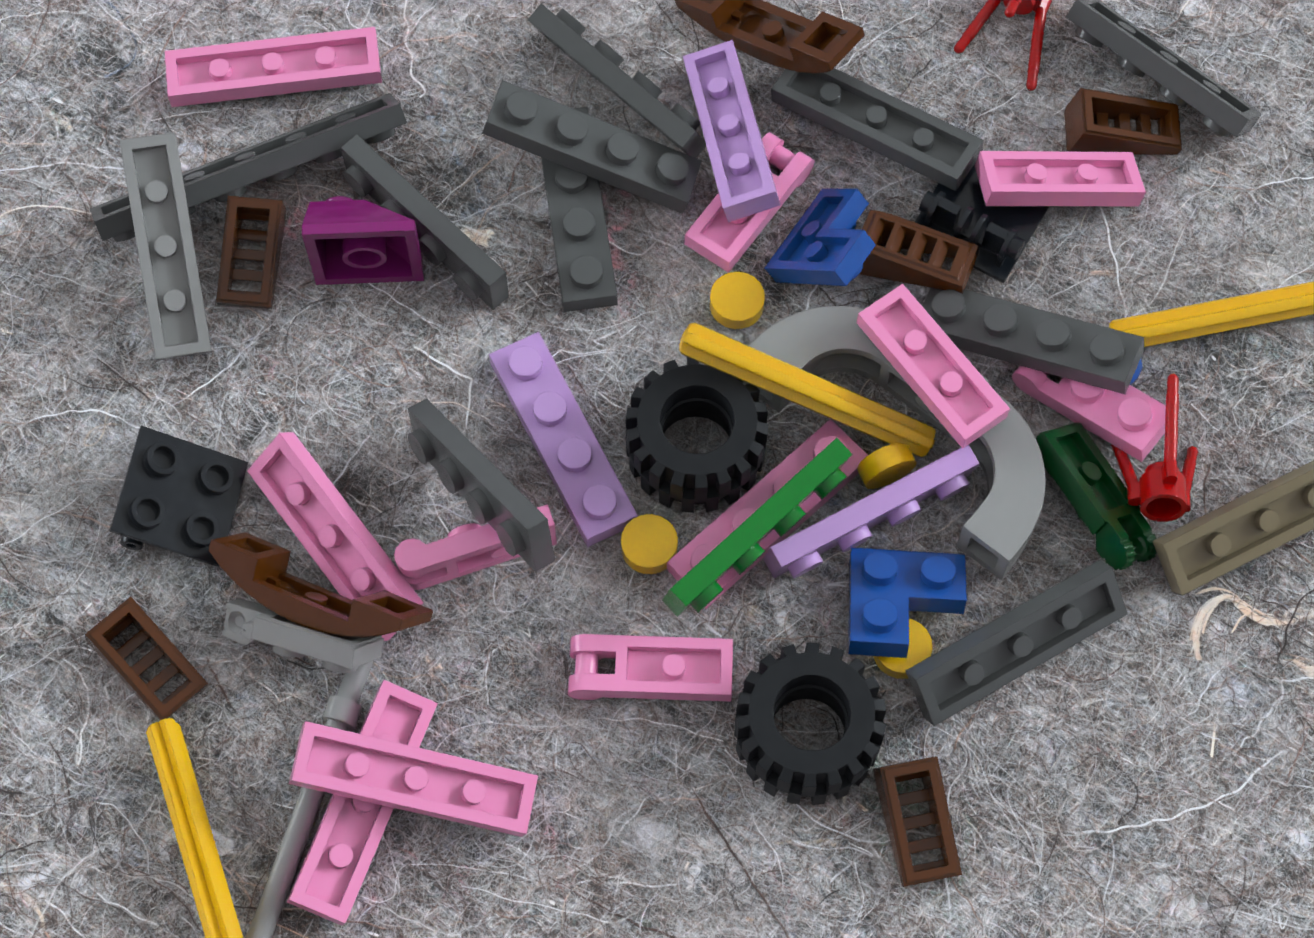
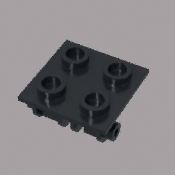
[915,164,1050,283]
[109,425,248,567]

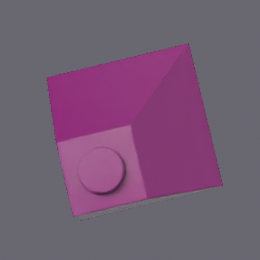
[302,196,425,285]

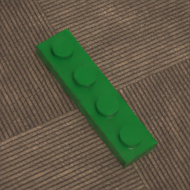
[662,438,853,617]

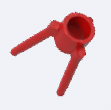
[954,0,1052,91]
[1111,374,1198,522]

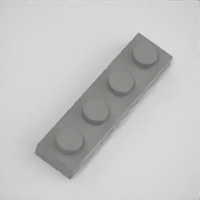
[119,132,212,361]

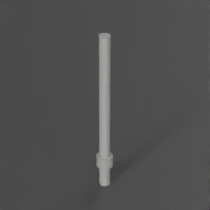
[246,662,373,938]

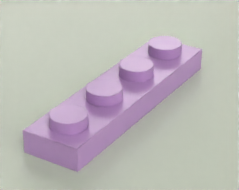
[683,40,781,222]
[489,332,638,548]
[763,445,980,578]

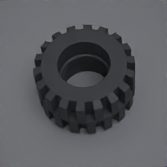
[626,357,769,513]
[734,643,886,805]

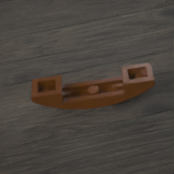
[675,0,865,73]
[209,532,433,637]

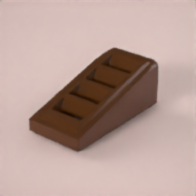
[1064,88,1182,155]
[216,196,286,309]
[860,210,979,294]
[85,597,208,720]
[873,756,962,887]

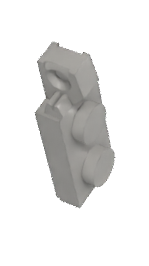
[222,598,384,673]

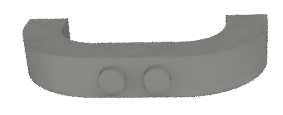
[743,306,1046,580]

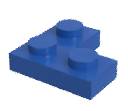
[764,188,876,286]
[848,548,967,658]

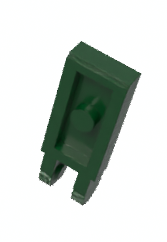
[1036,422,1157,570]

